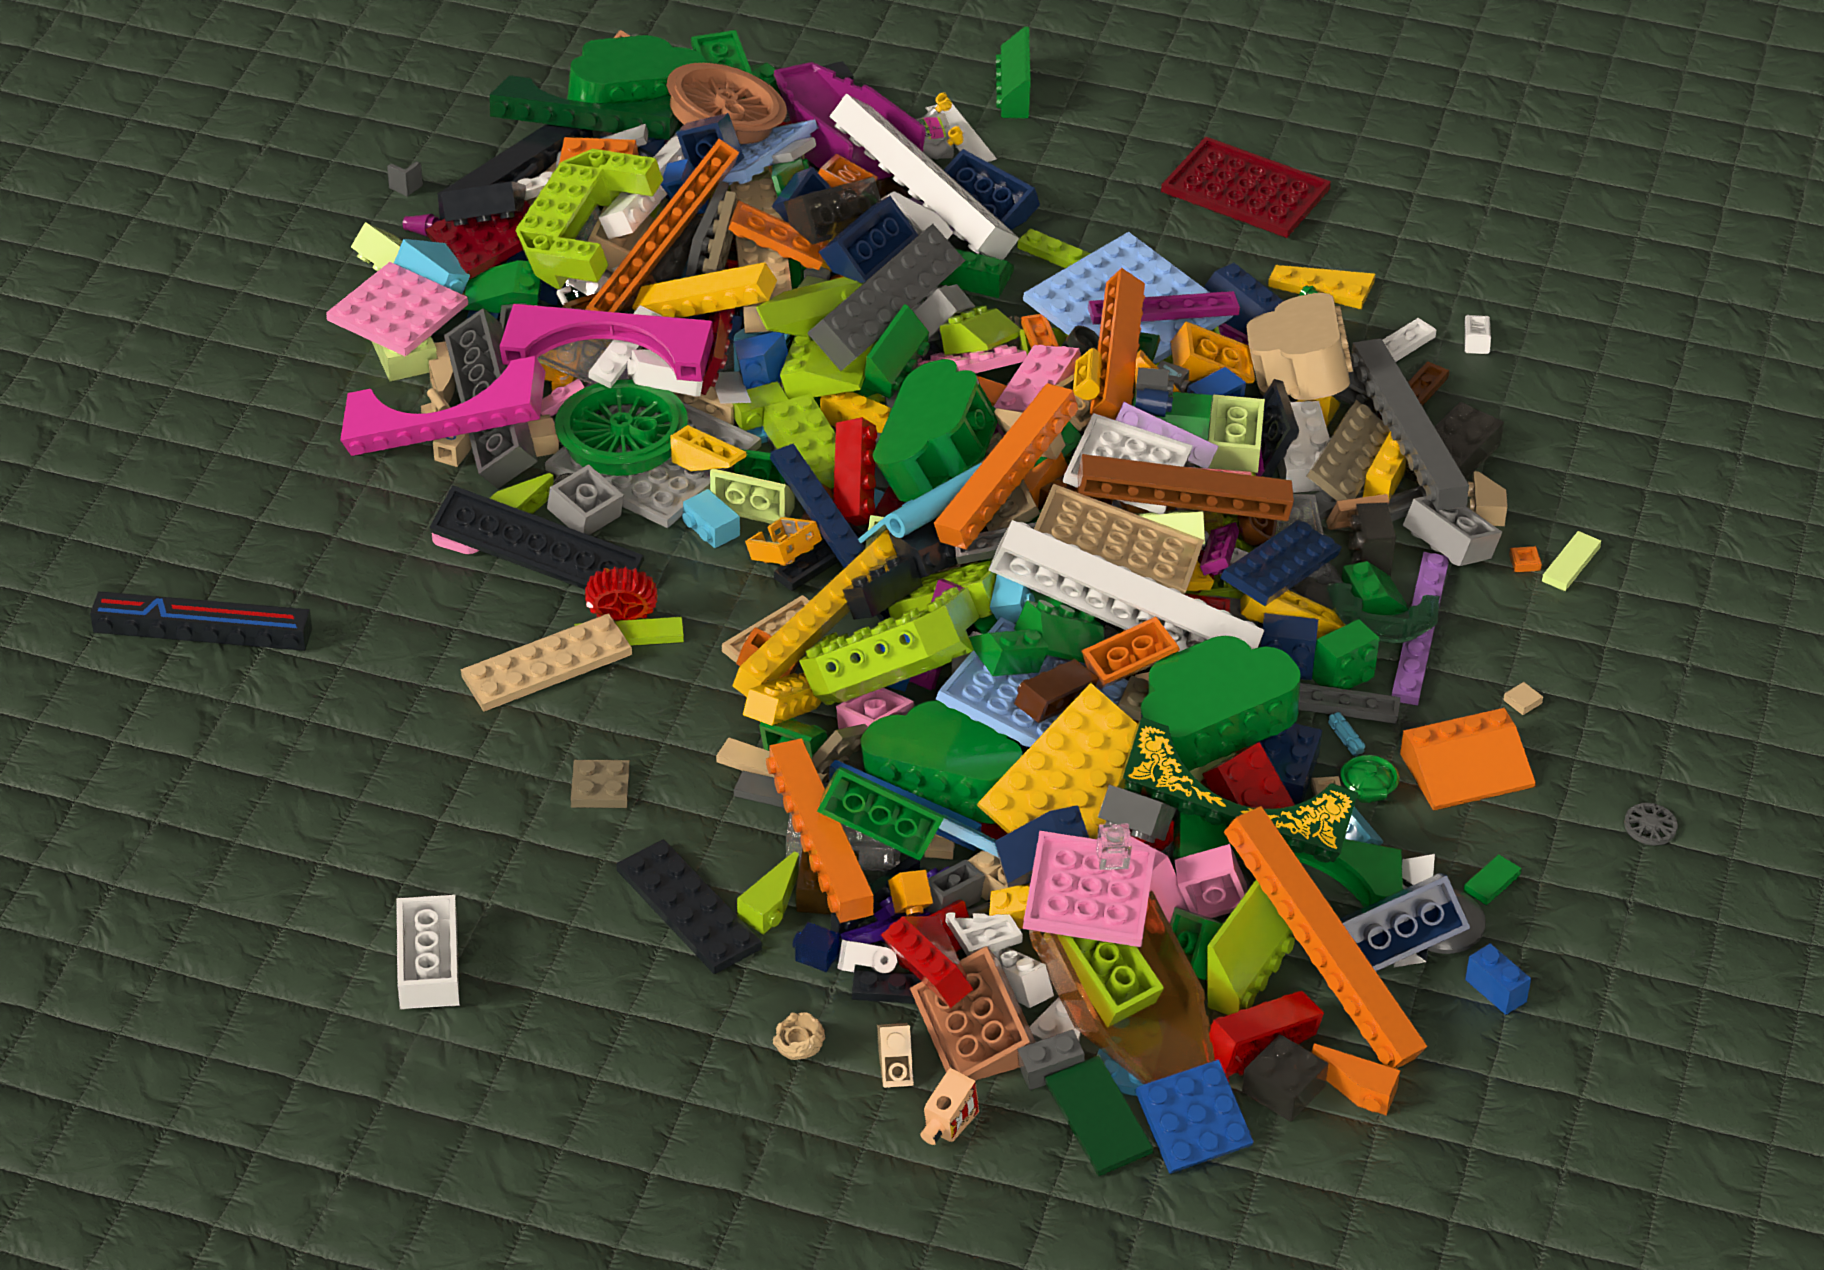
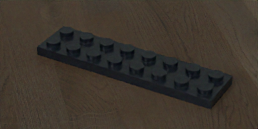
[429,485,644,589]

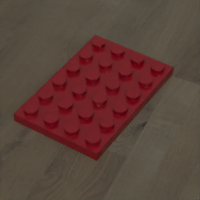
[1161,136,1331,238]

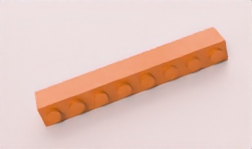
[1090,268,1145,420]
[934,383,1078,549]
[766,738,873,923]

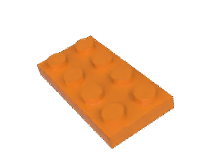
[728,200,828,271]

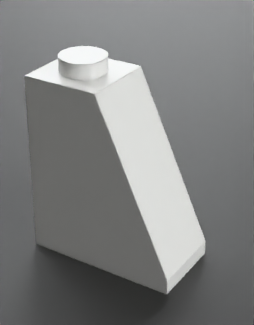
[627,350,703,396]

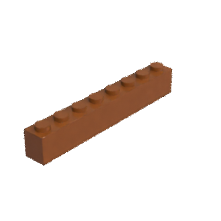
[1077,454,1294,521]

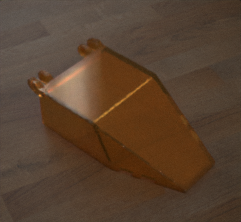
[1029,891,1215,1084]

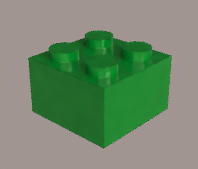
[1312,619,1379,690]

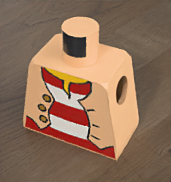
[920,1068,979,1145]

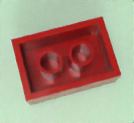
[1202,742,1295,809]

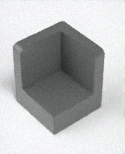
[387,161,423,197]

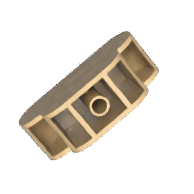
[1247,293,1353,400]

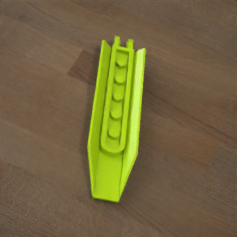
[756,270,917,337]

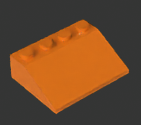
[1400,708,1536,811]

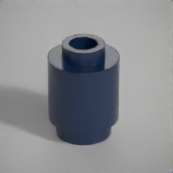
[1135,388,1173,417]

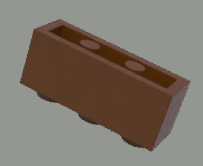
[1014,659,1099,723]

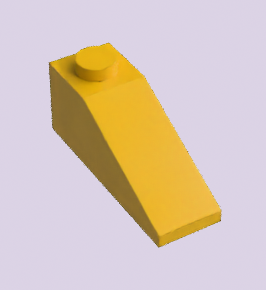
[671,425,746,471]

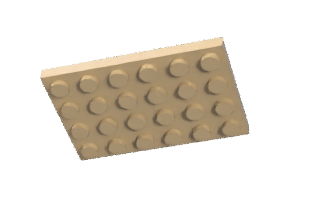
[1034,484,1204,595]

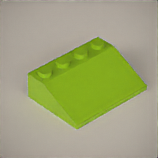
[780,336,877,399]
[888,558,997,620]
[1208,880,1295,1015]

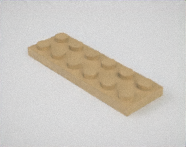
[461,613,632,712]

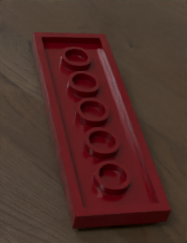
[701,262,738,395]

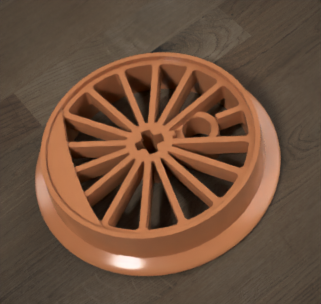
[667,63,787,144]

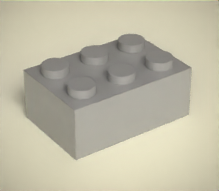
[1403,496,1502,566]

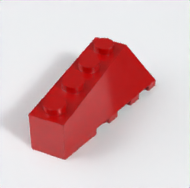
[833,417,877,526]
[881,916,973,1008]
[1206,991,1324,1082]

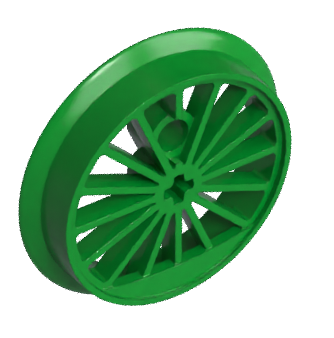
[555,379,688,476]

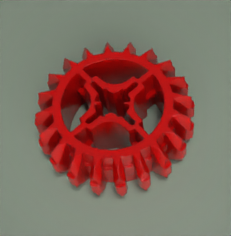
[585,566,658,621]

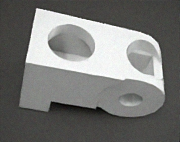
[837,940,897,973]

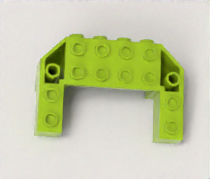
[516,149,664,290]
[799,586,980,705]

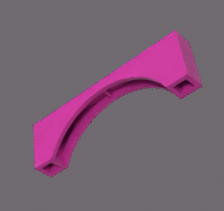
[500,304,714,382]
[340,356,545,456]

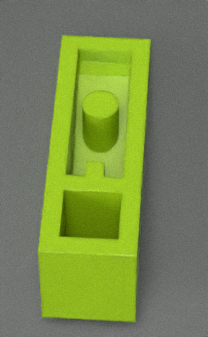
[489,473,554,514]
[737,851,799,934]

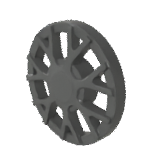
[1624,803,1678,845]

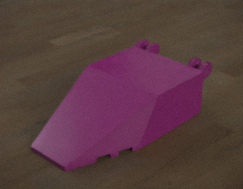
[774,62,926,192]

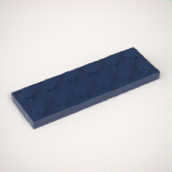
[1221,520,1342,606]

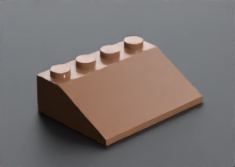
[910,946,1036,1080]

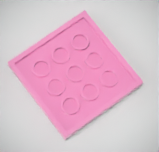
[326,262,468,357]
[906,345,1027,377]
[1023,831,1156,947]

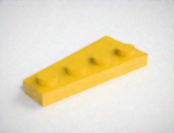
[1268,265,1376,309]

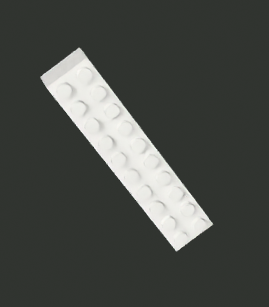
[830,94,1019,260]
[989,520,1264,652]

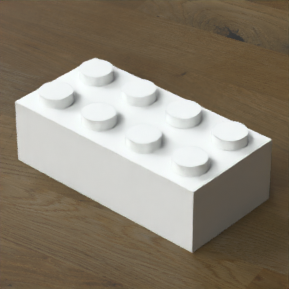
[1277,401,1330,493]
[397,895,459,1009]

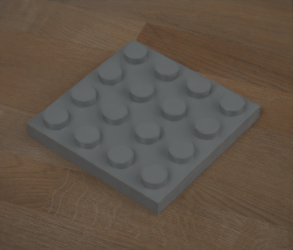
[685,181,729,278]

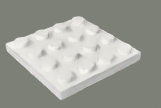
[1063,413,1192,514]

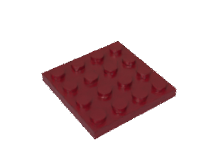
[425,200,531,280]

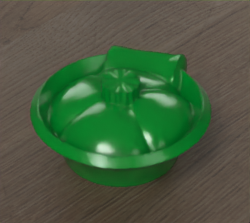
[1341,755,1400,803]

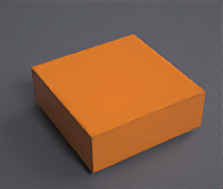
[1509,547,1542,572]

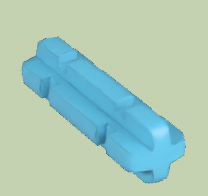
[1328,712,1365,756]

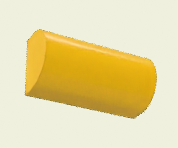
[1073,347,1102,400]

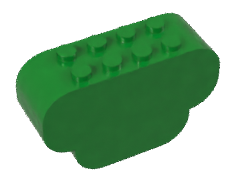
[567,35,708,104]
[873,359,998,502]
[1141,636,1300,771]
[860,701,1022,824]

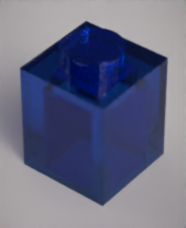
[793,922,839,972]

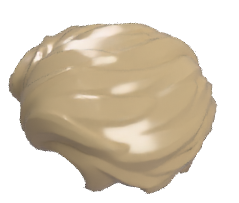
[773,1012,825,1060]

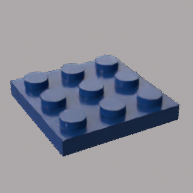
[1135,1060,1254,1174]

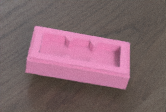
[541,378,585,417]

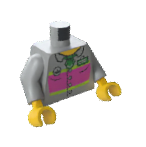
[915,93,963,159]

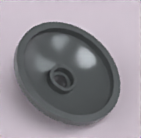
[1428,888,1486,954]

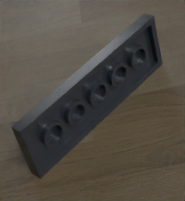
[616,839,762,974]

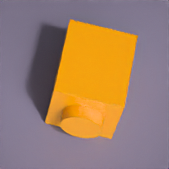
[888,870,933,916]

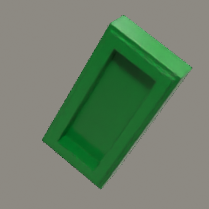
[1464,854,1522,905]

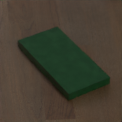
[1045,1055,1153,1177]

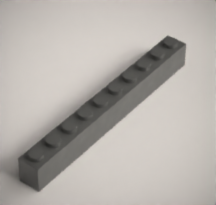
[1350,339,1469,511]

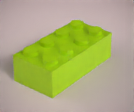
[763,393,836,489]
[1045,932,1164,1027]

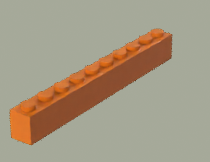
[586,139,739,313]
[1224,806,1428,1069]

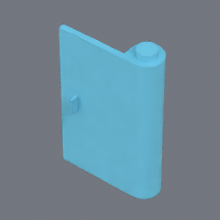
[858,463,982,543]

